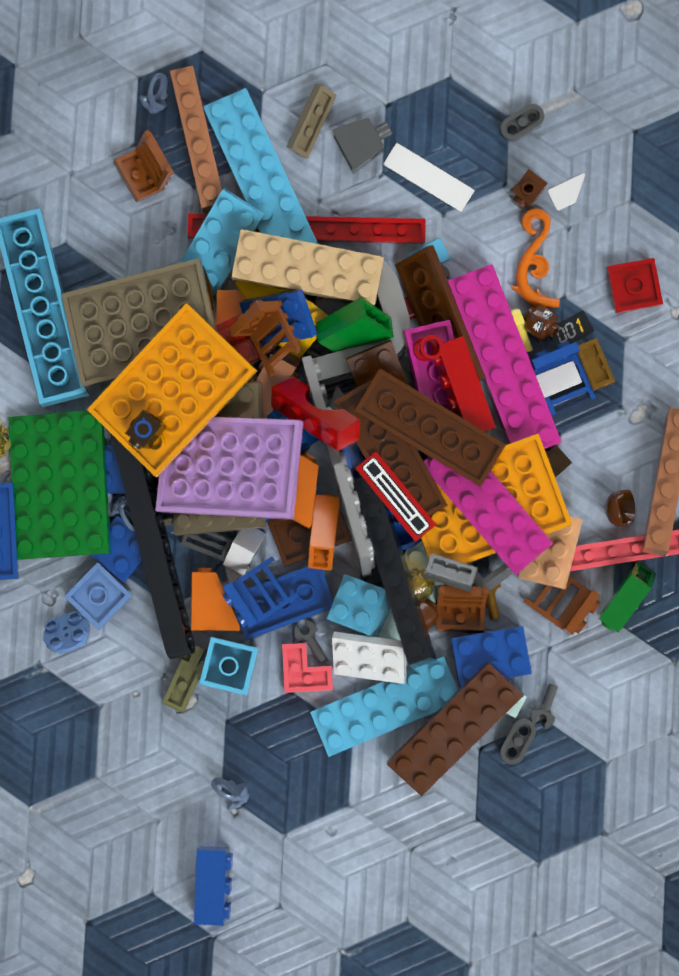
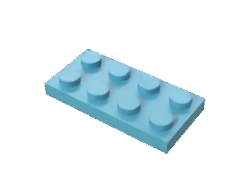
[180,188,265,295]

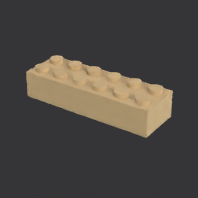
[232,229,384,306]

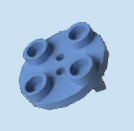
[43,611,90,654]

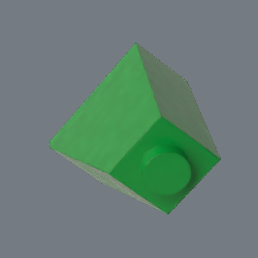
[316,297,394,352]
[599,561,656,633]

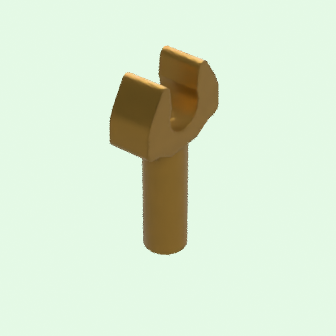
[487,584,501,620]

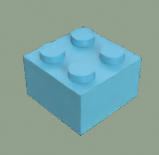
[327,574,390,637]
[199,637,259,696]

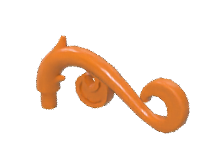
[511,208,560,308]

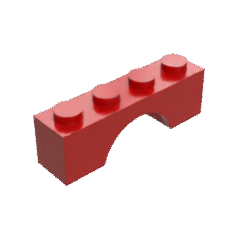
[271,376,360,451]

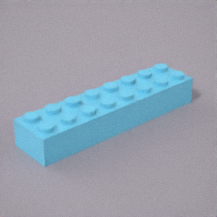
[0,208,90,408]

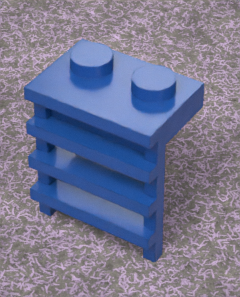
[531,341,596,416]
[222,557,299,629]

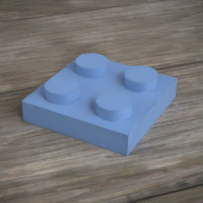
[64,562,133,630]

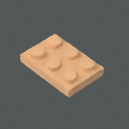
[518,516,583,589]

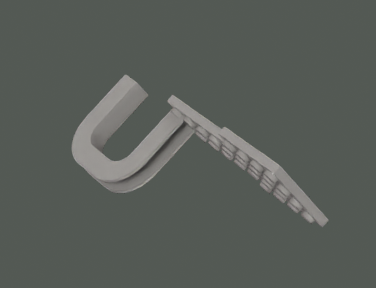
[302,261,410,578]

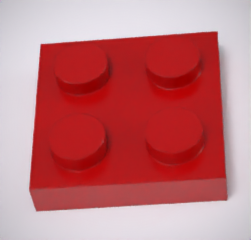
[607,258,663,314]

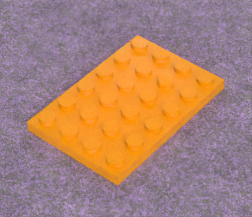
[87,303,257,477]
[421,433,572,564]

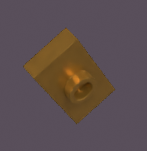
[578,338,615,391]

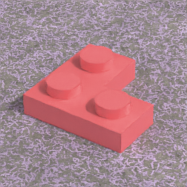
[282,643,333,693]

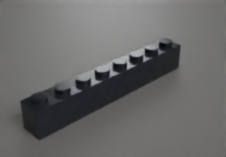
[353,477,437,668]

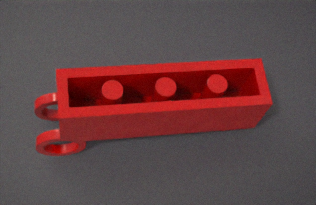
[413,335,496,432]

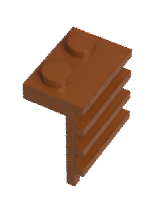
[113,130,174,203]
[229,300,301,377]
[523,576,601,635]
[436,585,488,633]

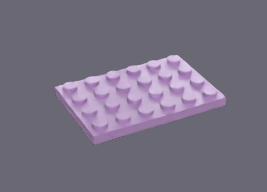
[155,417,303,519]

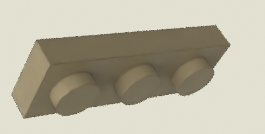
[286,83,337,159]

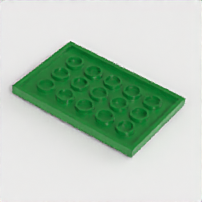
[8,410,111,560]

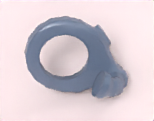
[139,73,168,114]
[110,495,135,532]
[211,778,249,810]

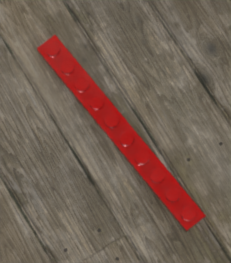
[188,214,426,244]

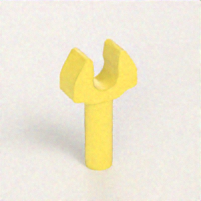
[511,308,533,352]

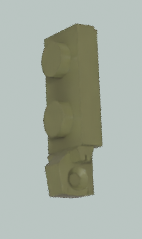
[162,646,206,713]

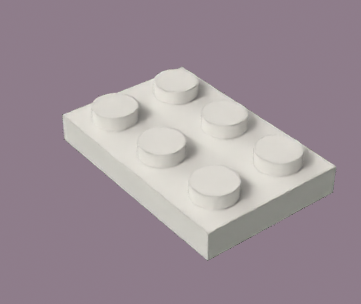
[332,632,407,684]

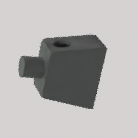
[332,118,392,174]

